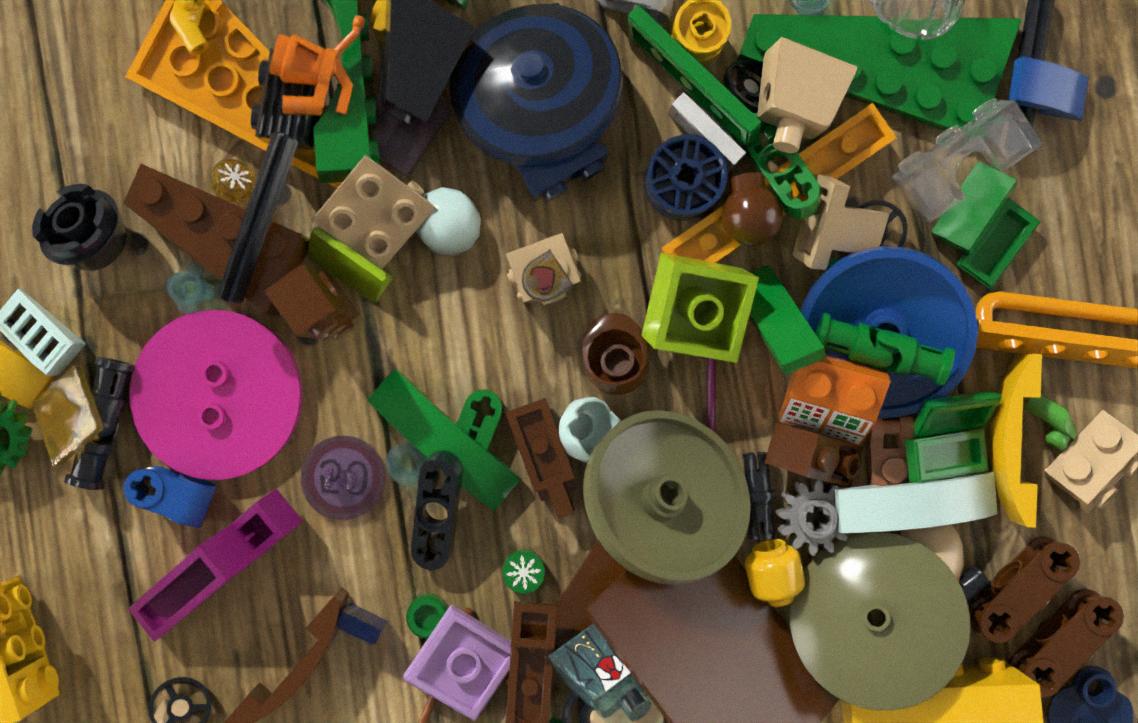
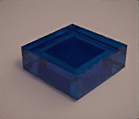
[336,603,388,645]

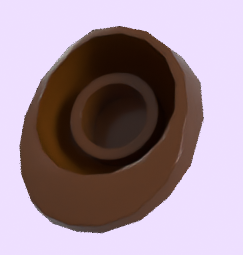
[582,313,650,395]

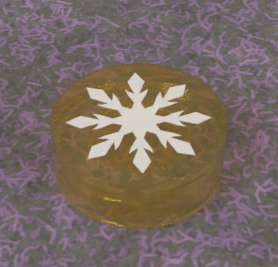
[210,159,256,202]

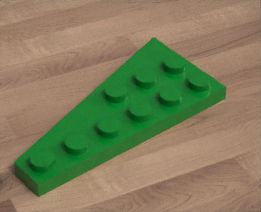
[737,14,1022,142]

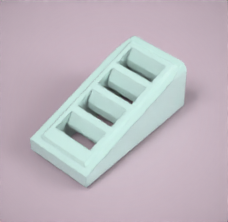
[0,289,86,376]

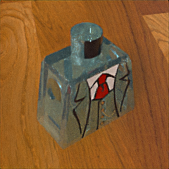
[548,624,651,721]

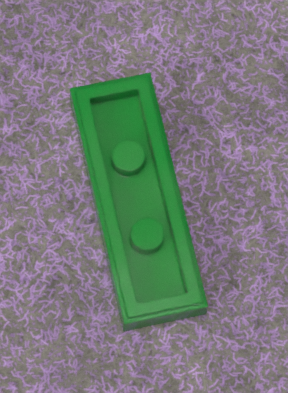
[749,265,826,375]

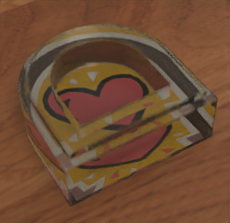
[522,248,574,302]

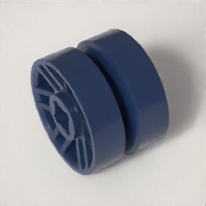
[644,134,727,221]

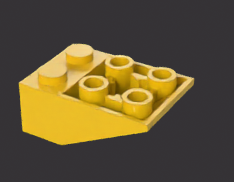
[0,575,60,723]

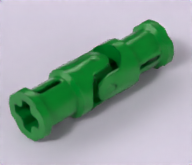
[815,313,955,386]

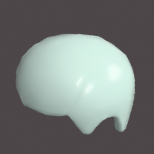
[416,187,481,256]
[559,397,621,463]

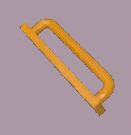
[975,291,1138,369]

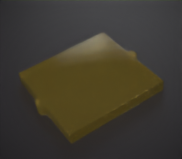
[32,365,104,467]

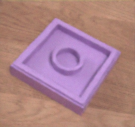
[403,604,511,721]

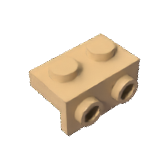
[1044,410,1138,514]

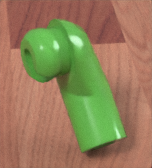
[1024,394,1077,450]

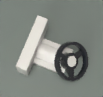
[668,59,763,171]

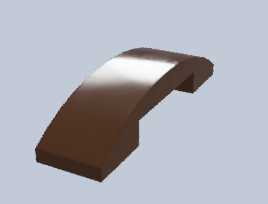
[224,588,348,723]
[506,601,558,723]

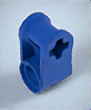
[123,466,217,528]

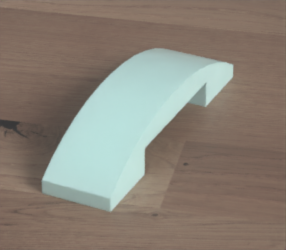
[835,472,998,533]

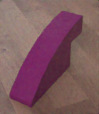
[128,488,303,642]

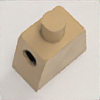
[757,37,857,153]

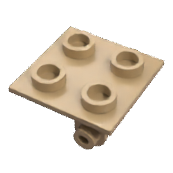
[311,155,436,269]

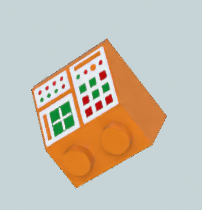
[777,349,891,446]

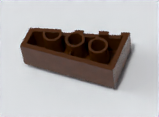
[123,164,310,316]

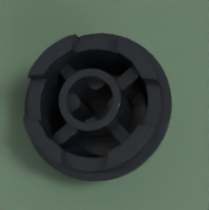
[32,184,127,271]

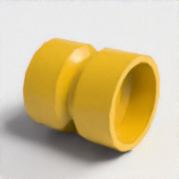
[670,0,731,67]

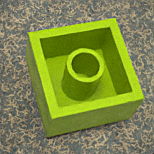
[641,252,759,363]

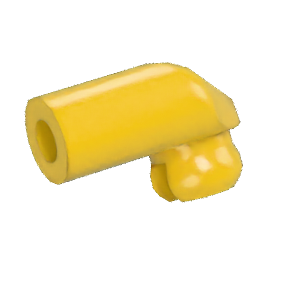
[170,0,209,55]

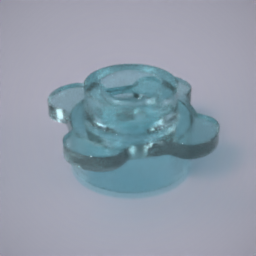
[164,263,216,314]

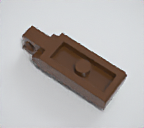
[506,398,577,519]

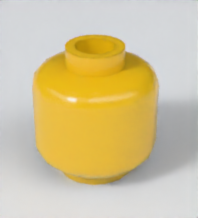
[745,539,805,607]

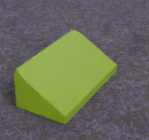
[307,226,393,303]

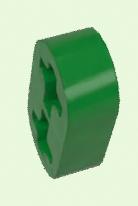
[457,389,503,450]

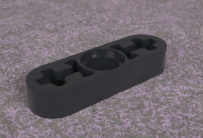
[411,451,463,570]

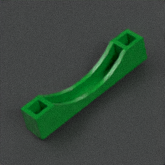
[313,0,380,183]

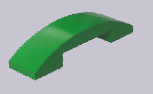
[367,368,522,511]

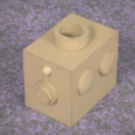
[506,233,582,306]

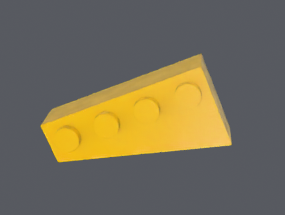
[841,657,1044,723]

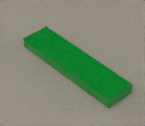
[628,5,761,148]

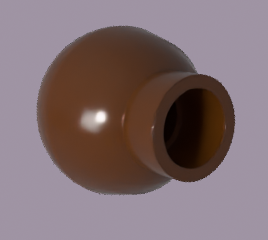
[722,172,783,246]

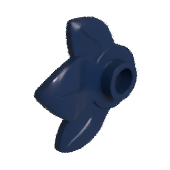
[1047,665,1134,723]

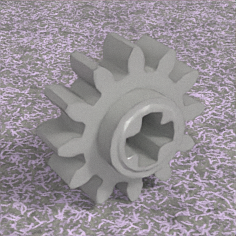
[775,479,848,556]

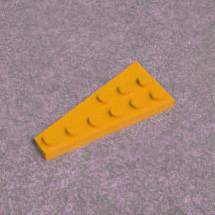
[125,0,342,189]

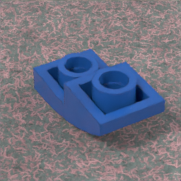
[1008,56,1089,121]

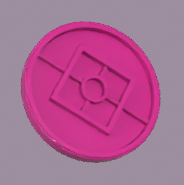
[130,310,303,480]

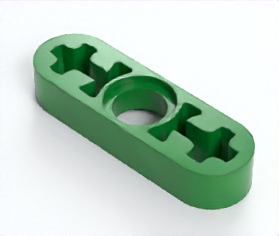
[740,113,821,219]

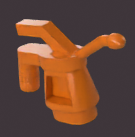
[269,15,365,116]

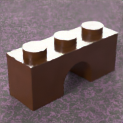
[265,263,360,341]

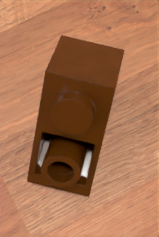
[764,422,863,487]

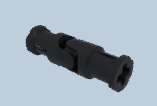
[64,357,135,490]

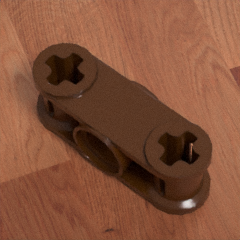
[968,536,1080,643]
[1009,589,1124,698]

